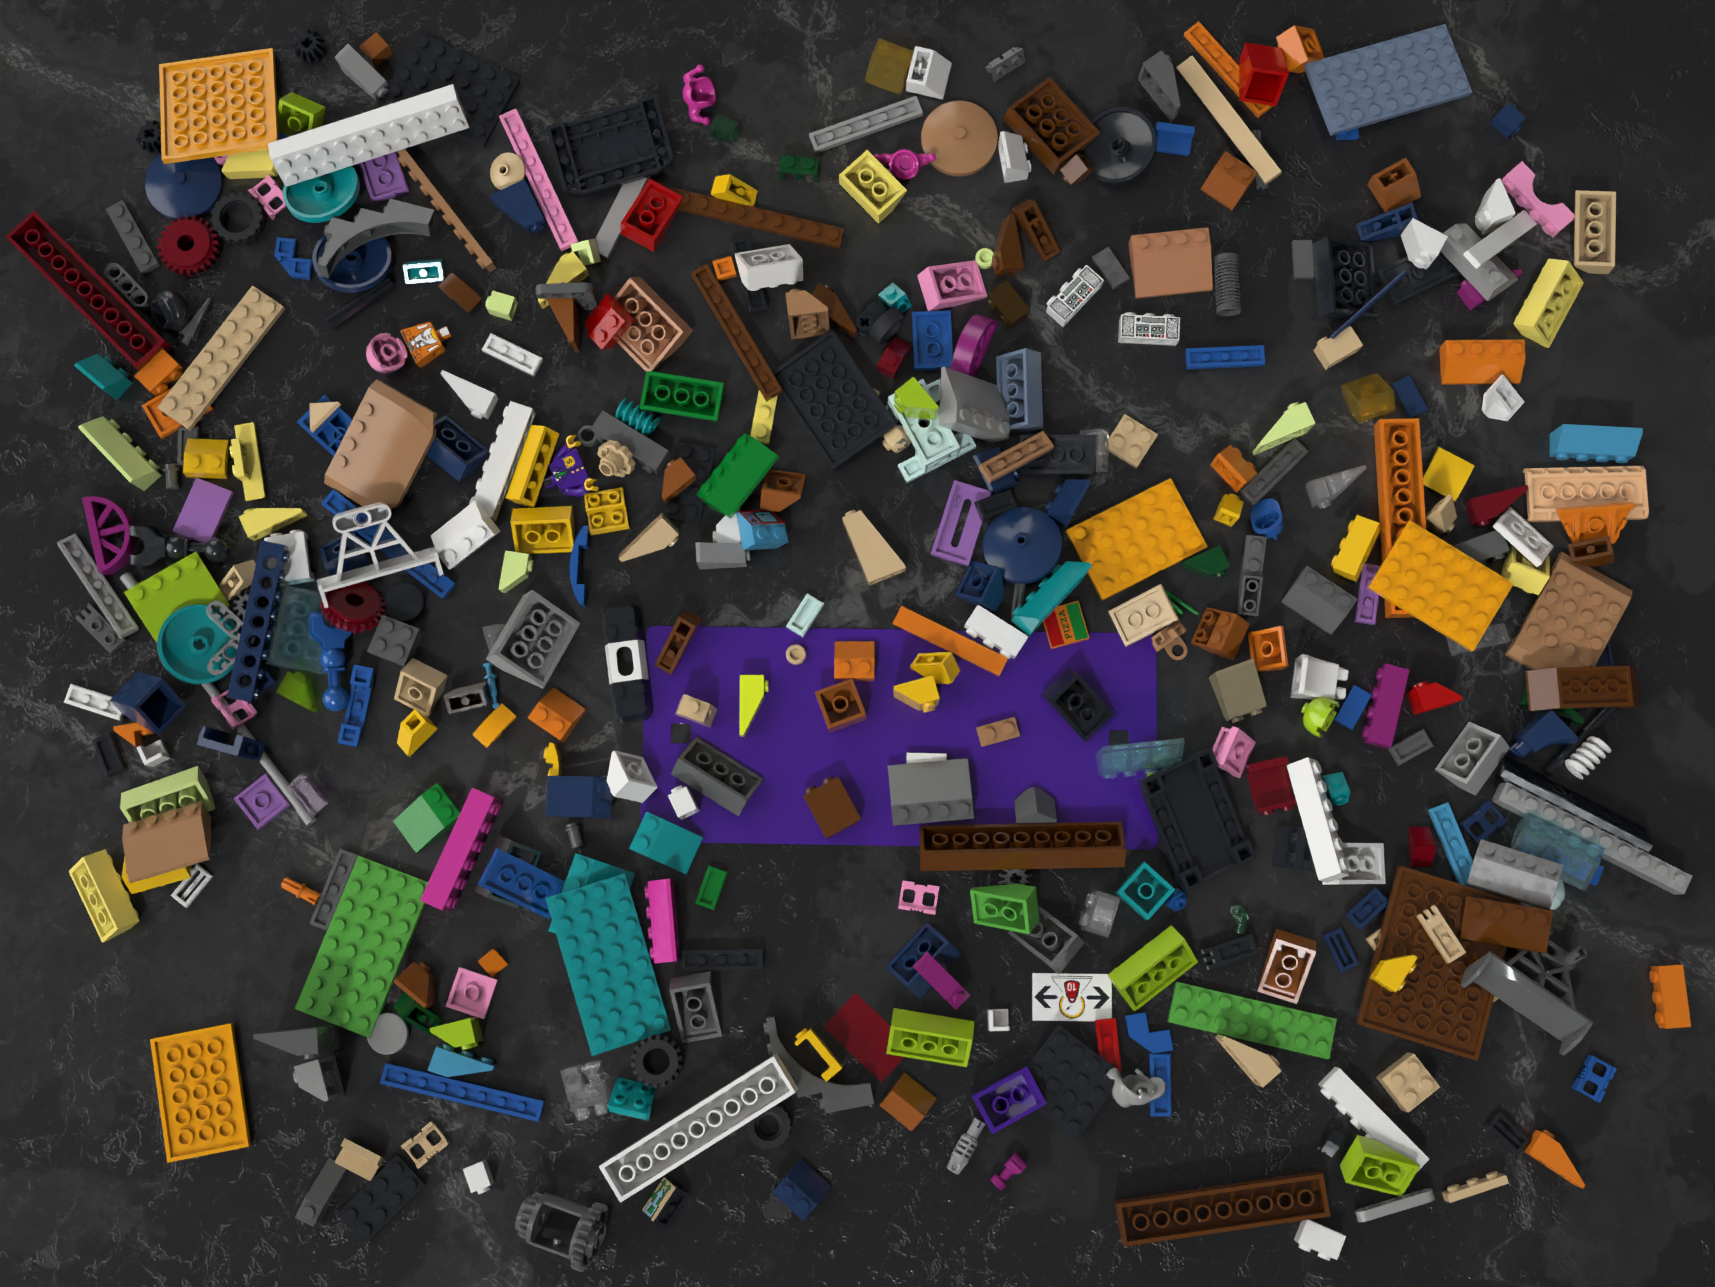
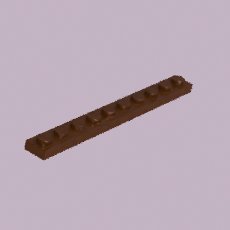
[662,185,845,249]

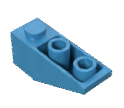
[428,1043,498,1077]

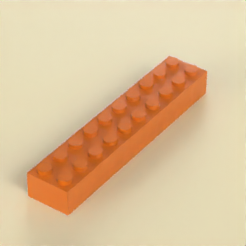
[1374,418,1426,618]

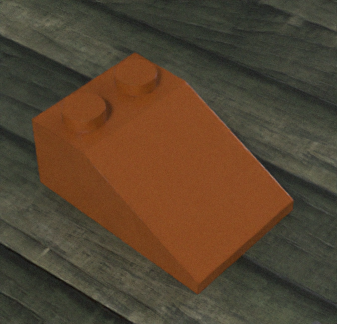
[547,282,579,353]
[1257,929,1316,1004]

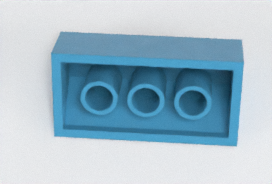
[1550,424,1643,463]

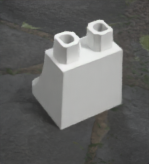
[1290,654,1349,700]

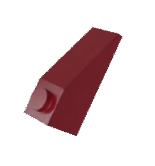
[1465,485,1529,527]

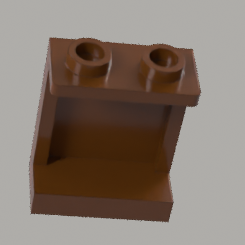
[803,776,861,839]

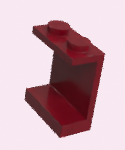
[1245,756,1297,816]

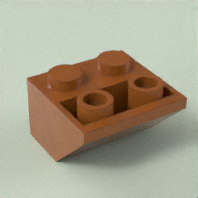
[1367,158,1421,213]
[1191,607,1249,660]

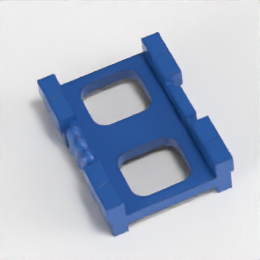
[1572,1054,1617,1103]

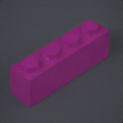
[1362,664,1409,749]

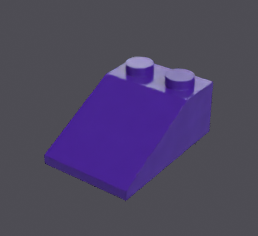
[971,1066,1047,1134]

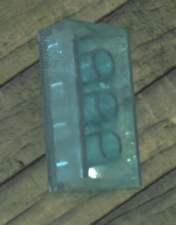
[1510,812,1604,891]

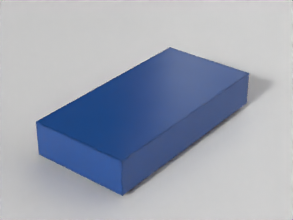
[1334,685,1371,730]

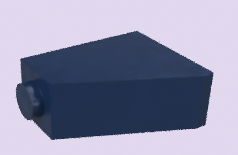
[490,179,547,234]

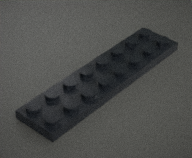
[1499,755,1653,852]

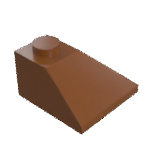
[760,469,806,512]
[393,961,436,1008]

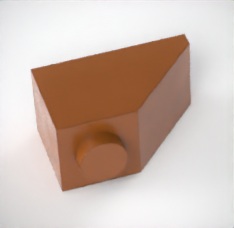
[662,457,697,504]

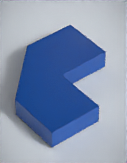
[274,237,313,280]
[1125,1012,1173,1053]

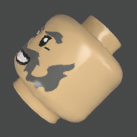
[882,424,911,453]

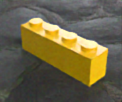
[506,425,559,507]

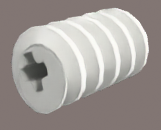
[1565,736,1611,780]

